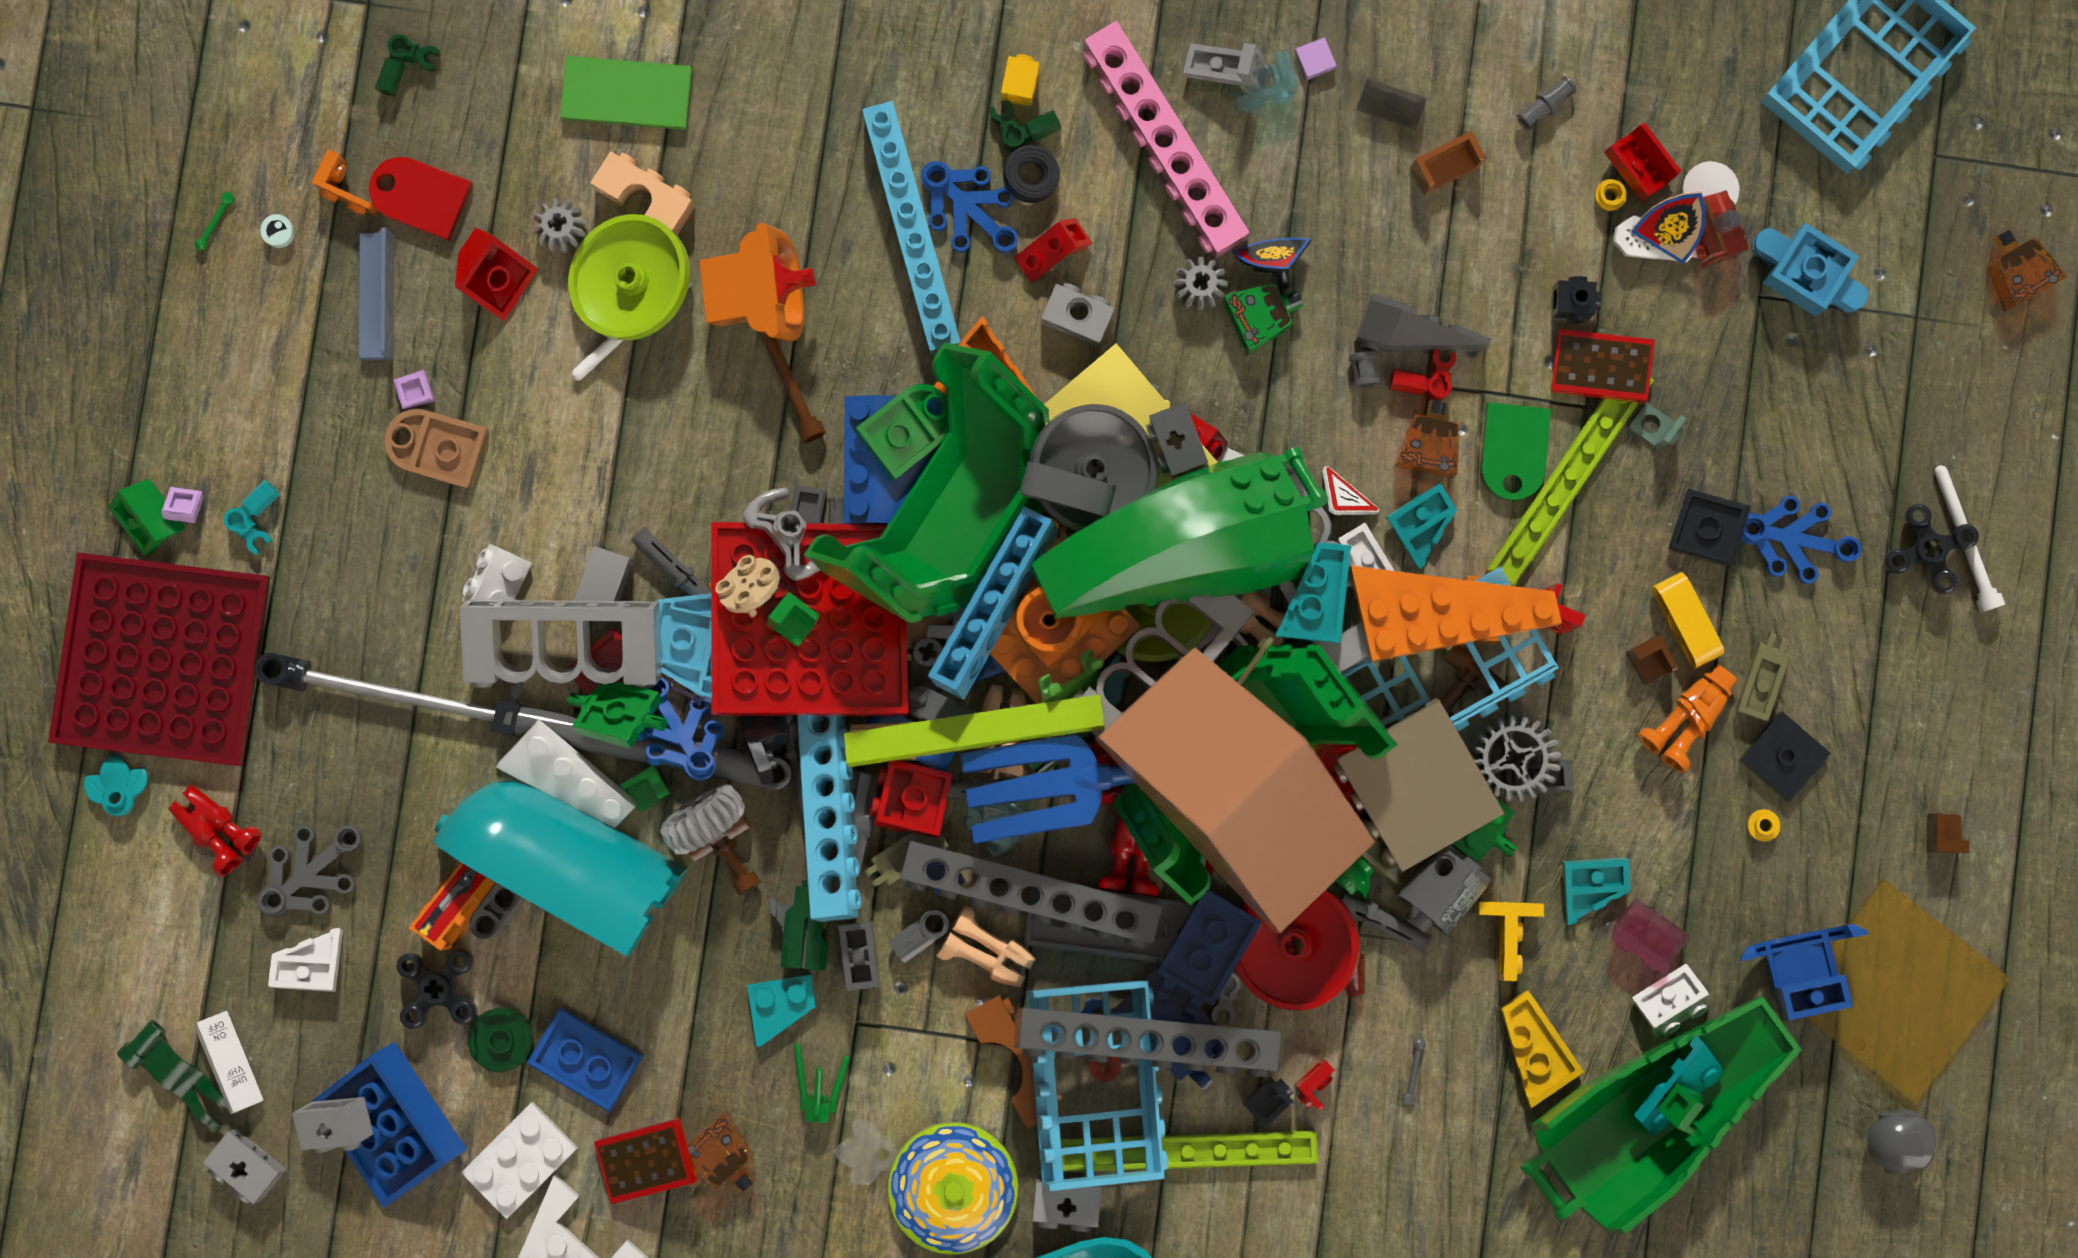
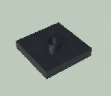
[1668,489,1751,568]
[1739,711,1831,802]

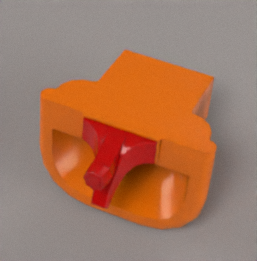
[699,223,816,342]

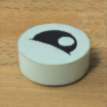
[260,214,295,248]

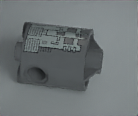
[1397,845,1491,935]

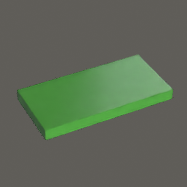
[560,56,693,130]

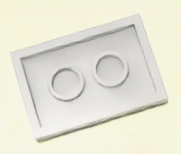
[461,1102,578,1219]

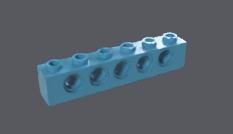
[928,507,1059,700]

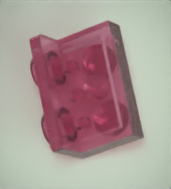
[1611,898,1689,974]

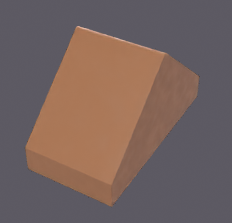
[1095,648,1375,933]

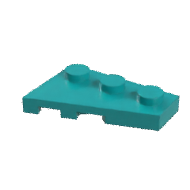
[1275,542,1352,643]
[1634,1036,1724,1137]

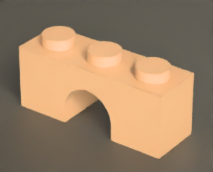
[591,151,695,235]

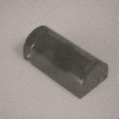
[1356,78,1427,130]

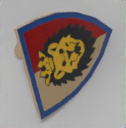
[1631,191,1706,264]

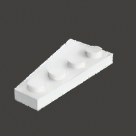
[496,719,637,829]

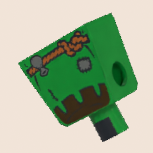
[1223,283,1304,356]

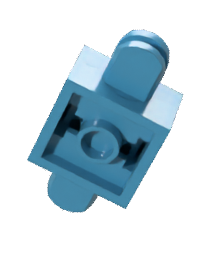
[1751,223,1868,317]

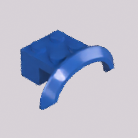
[1740,924,1869,1020]

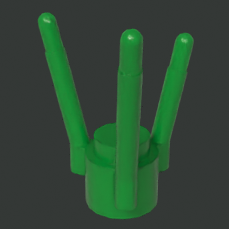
[794,1043,850,1123]

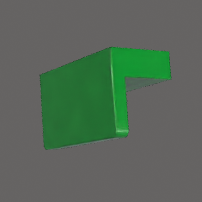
[108,479,185,557]

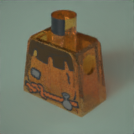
[1987,230,2067,312]
[1393,400,1459,479]
[688,1111,756,1193]

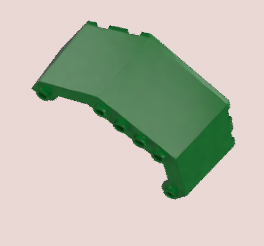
[804,343,1049,623]
[1114,645,1398,905]

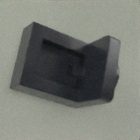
[1242,1077,1295,1128]

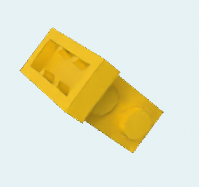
[1474,901,1544,981]

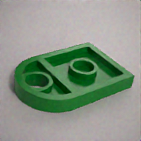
[853,384,949,481]
[1480,402,1551,501]

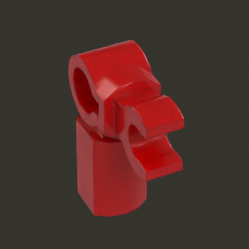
[1389,349,1457,401]

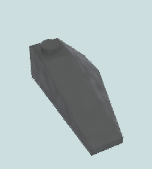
[1354,294,1491,353]

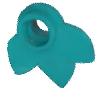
[84,754,148,817]

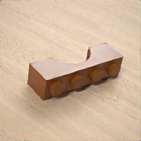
[965,994,1064,1130]

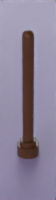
[759,332,826,443]

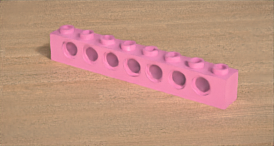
[1082,20,1250,259]

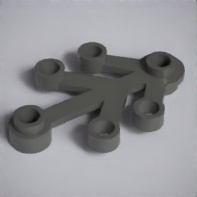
[257,825,363,917]

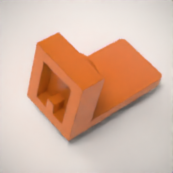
[311,149,378,216]

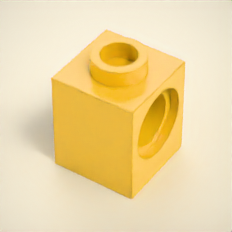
[1001,54,1039,107]

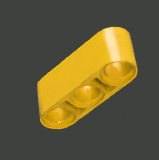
[1652,572,1724,669]

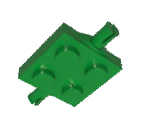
[567,681,667,749]
[1450,797,1517,864]

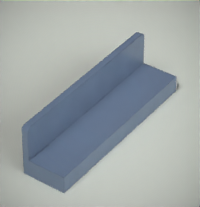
[359,228,394,360]

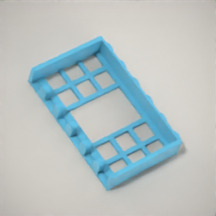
[1760,0,1976,175]
[1342,566,1559,732]
[1026,980,1168,1191]

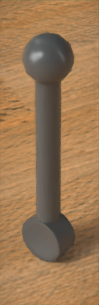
[1402,1038,1426,1105]

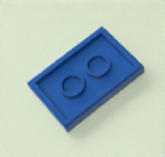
[526,1007,644,1113]

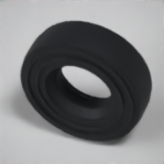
[1003,145,1060,203]

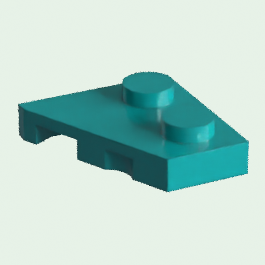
[747,974,817,1047]

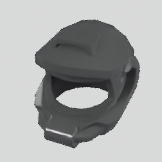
[1867,1109,1936,1174]

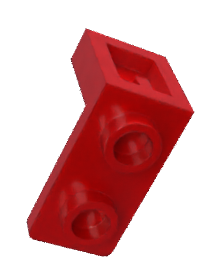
[1015,218,1093,282]

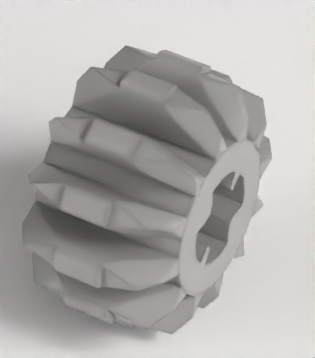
[532,198,587,253]
[1173,256,1228,312]

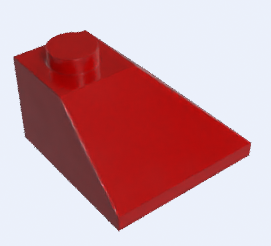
[455,227,538,321]

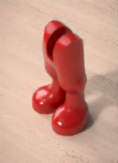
[168,785,262,877]
[1098,815,1159,896]

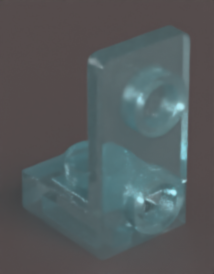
[1234,50,1299,113]

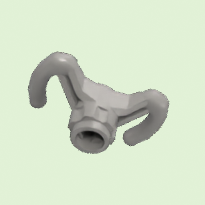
[743,488,820,581]

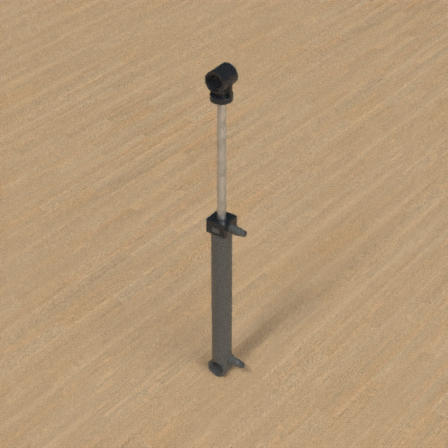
[255,653,793,790]

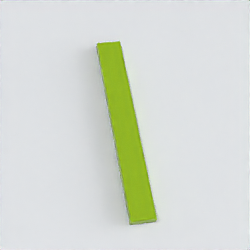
[1486,377,1654,586]
[844,694,1106,767]
[1060,1130,1318,1172]

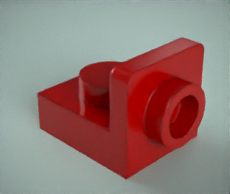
[1295,1058,1335,1111]

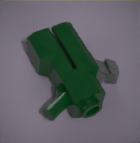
[769,880,829,971]

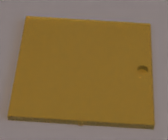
[1804,880,2011,1104]

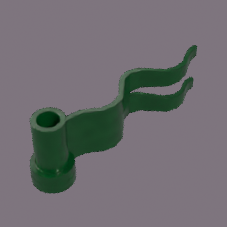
[117,1020,228,1132]

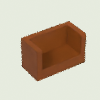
[1410,131,1486,196]

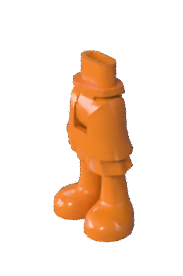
[1637,665,1738,774]

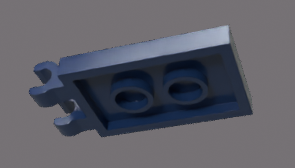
[1154,890,1262,1021]
[1112,966,1218,1090]

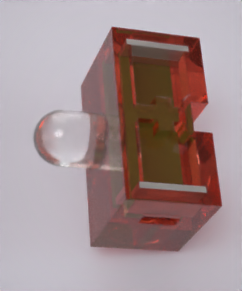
[1695,190,1749,268]

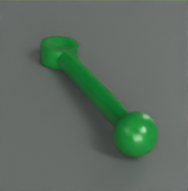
[194,192,235,251]

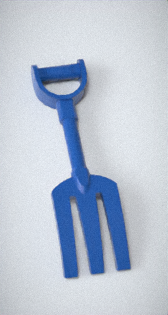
[961,734,1135,844]

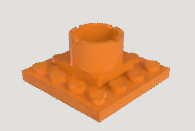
[958,536,1141,704]

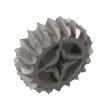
[1474,715,1562,802]
[660,784,745,854]

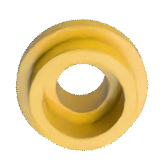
[1595,179,1627,211]
[1747,809,1780,842]

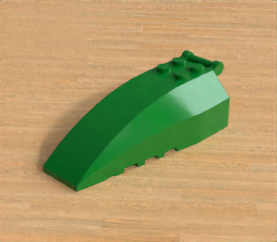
[1030,447,1328,619]
[1520,996,1802,1234]

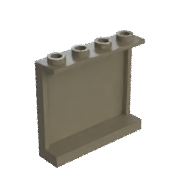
[1333,698,1505,872]

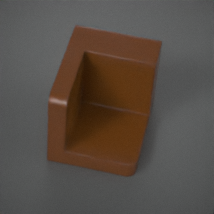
[1626,635,1679,684]
[1926,813,1969,854]

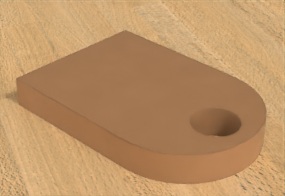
[385,409,489,490]

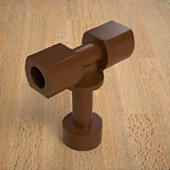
[1441,645,1506,718]
[689,814,761,895]

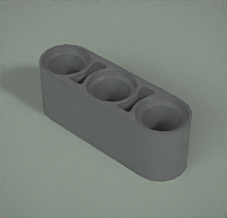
[1019,462,1116,518]
[470,883,526,939]

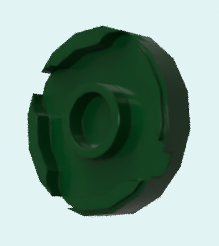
[467,1007,534,1073]

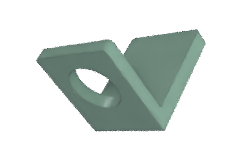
[1628,403,1687,450]

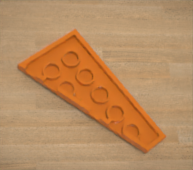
[1349,566,1562,663]

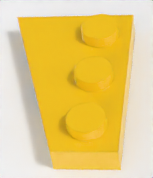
[1500,990,1584,1108]

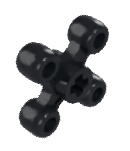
[1883,504,1979,595]
[396,948,478,1029]

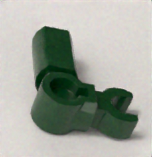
[374,34,441,97]
[990,100,1062,153]

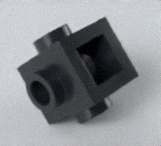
[1552,276,1601,324]

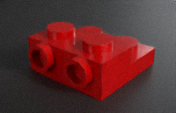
[869,760,953,838]

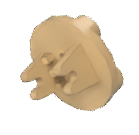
[715,555,780,618]

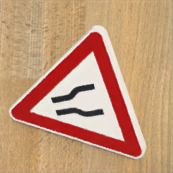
[1322,466,1379,516]

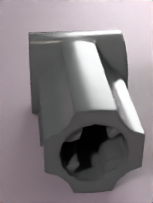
[888,908,951,964]

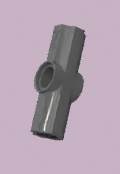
[835,771,879,871]

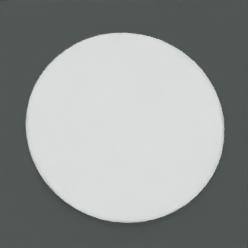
[1683,161,1739,217]

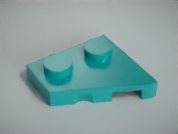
[1385,483,1457,569]
[1562,857,1631,925]

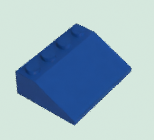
[844,395,942,524]
[311,1042,467,1209]

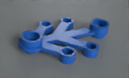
[921,161,1018,254]
[1741,495,1862,584]
[637,677,723,781]

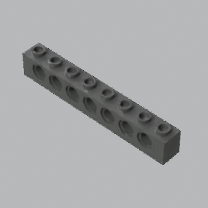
[900,841,1162,949]
[1014,1007,1281,1077]

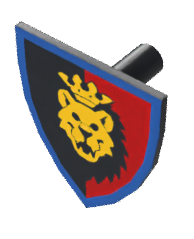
[1232,238,1311,289]

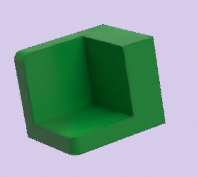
[766,592,820,646]
[621,765,674,812]
[1658,1083,1704,1138]

